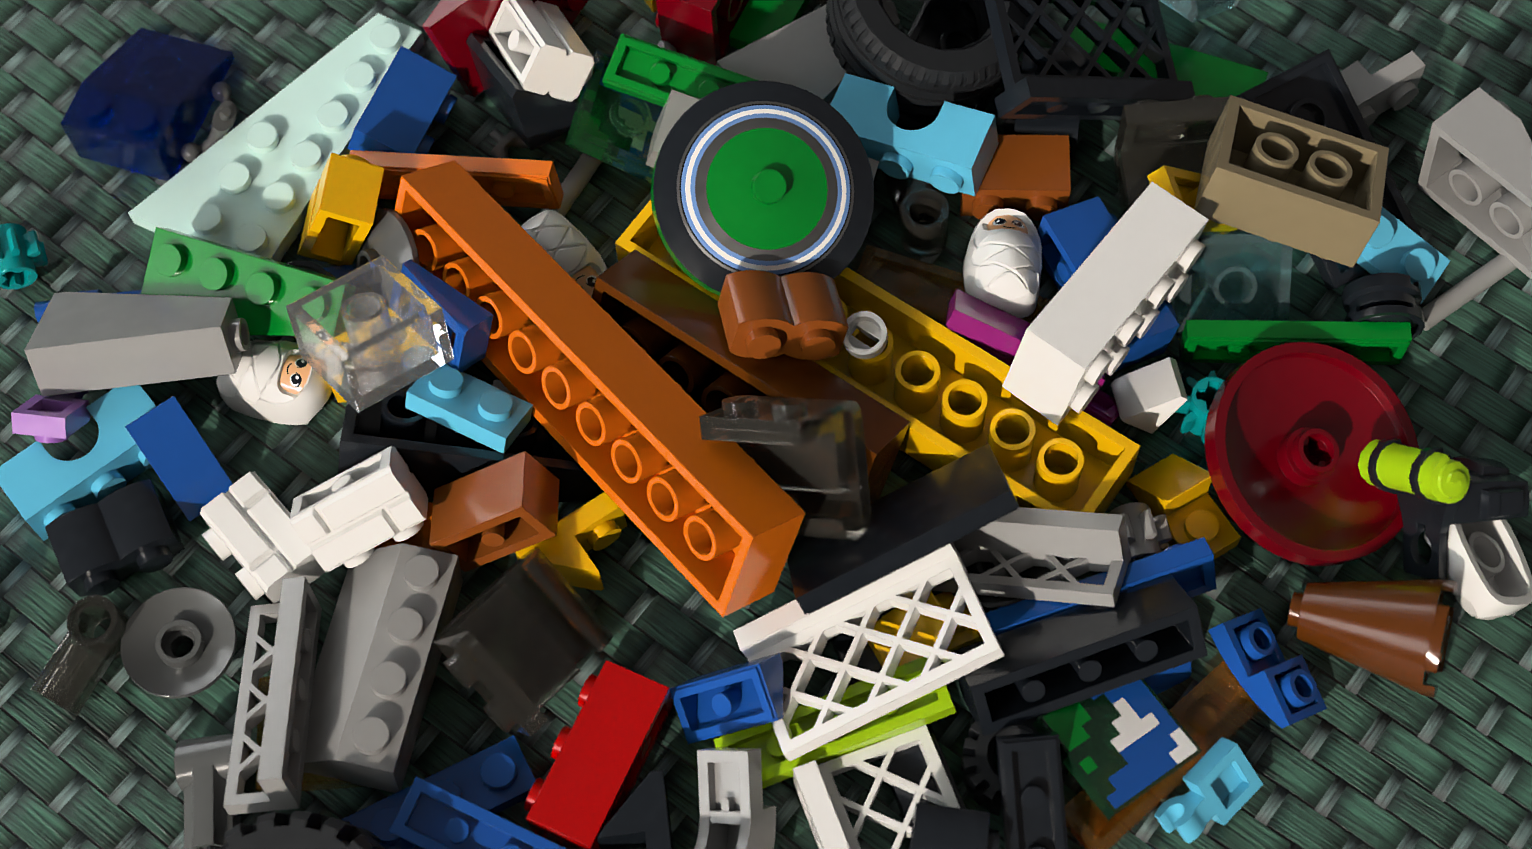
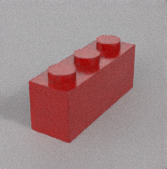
[524,660,673,849]

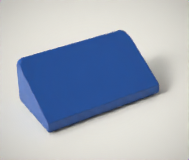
[670,653,783,744]

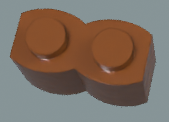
[717,270,849,361]

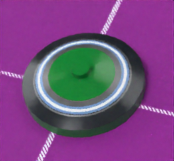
[651,81,874,296]

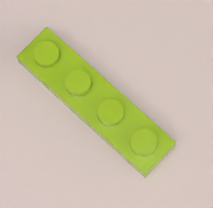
[713,657,957,789]

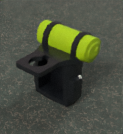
[1358,438,1530,580]

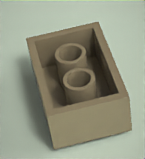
[1194,95,1389,268]

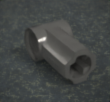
[174,733,247,849]

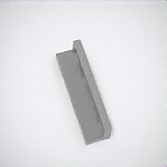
[931,507,1131,607]
[223,576,322,815]

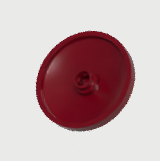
[1205,342,1419,566]

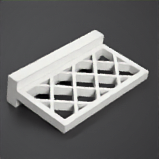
[733,543,1005,761]
[793,725,961,849]

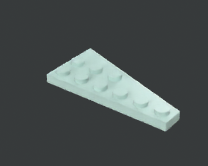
[128,13,425,262]

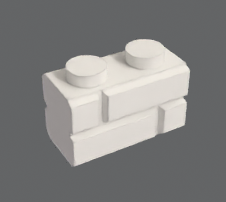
[488,0,595,102]
[289,446,428,572]
[200,471,326,604]

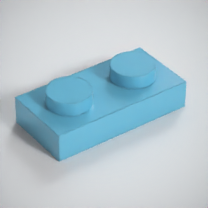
[1356,207,1451,304]
[405,359,533,454]

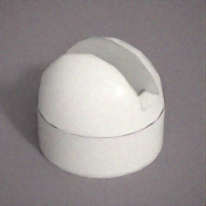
[843,311,888,359]

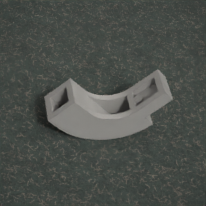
[695,747,776,849]

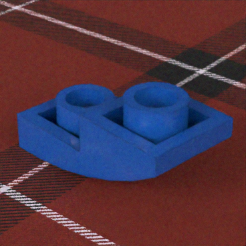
[125,396,232,522]
[1208,608,1327,728]

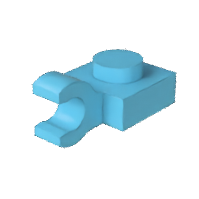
[1154,737,1263,843]

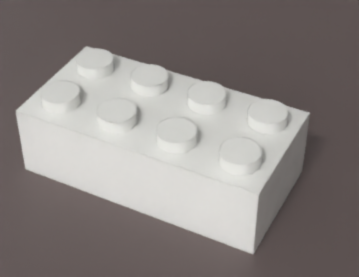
[1002,182,1209,426]

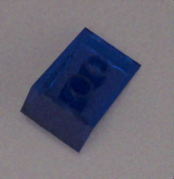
[60,28,235,181]

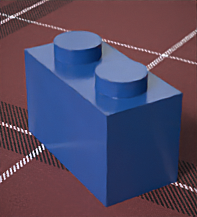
[347,46,458,154]

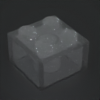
[286,255,454,412]

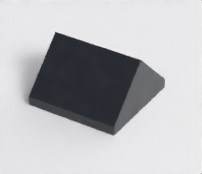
[466,33,599,150]

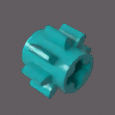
[0,223,48,290]
[1175,371,1224,444]

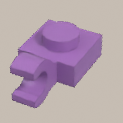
[11,391,90,443]

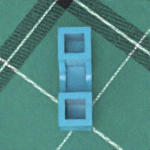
[830,73,998,196]
[0,385,156,541]

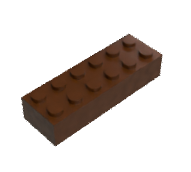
[592,250,910,524]

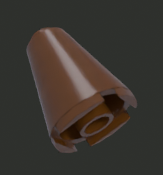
[1288,579,1457,698]

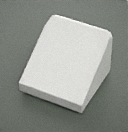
[1111,357,1188,434]

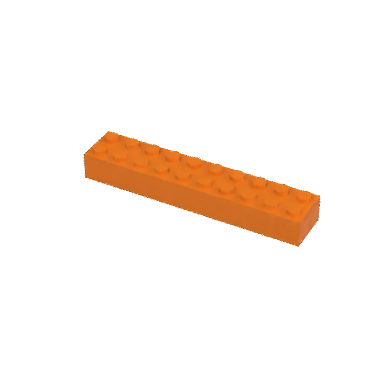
[394,160,806,617]

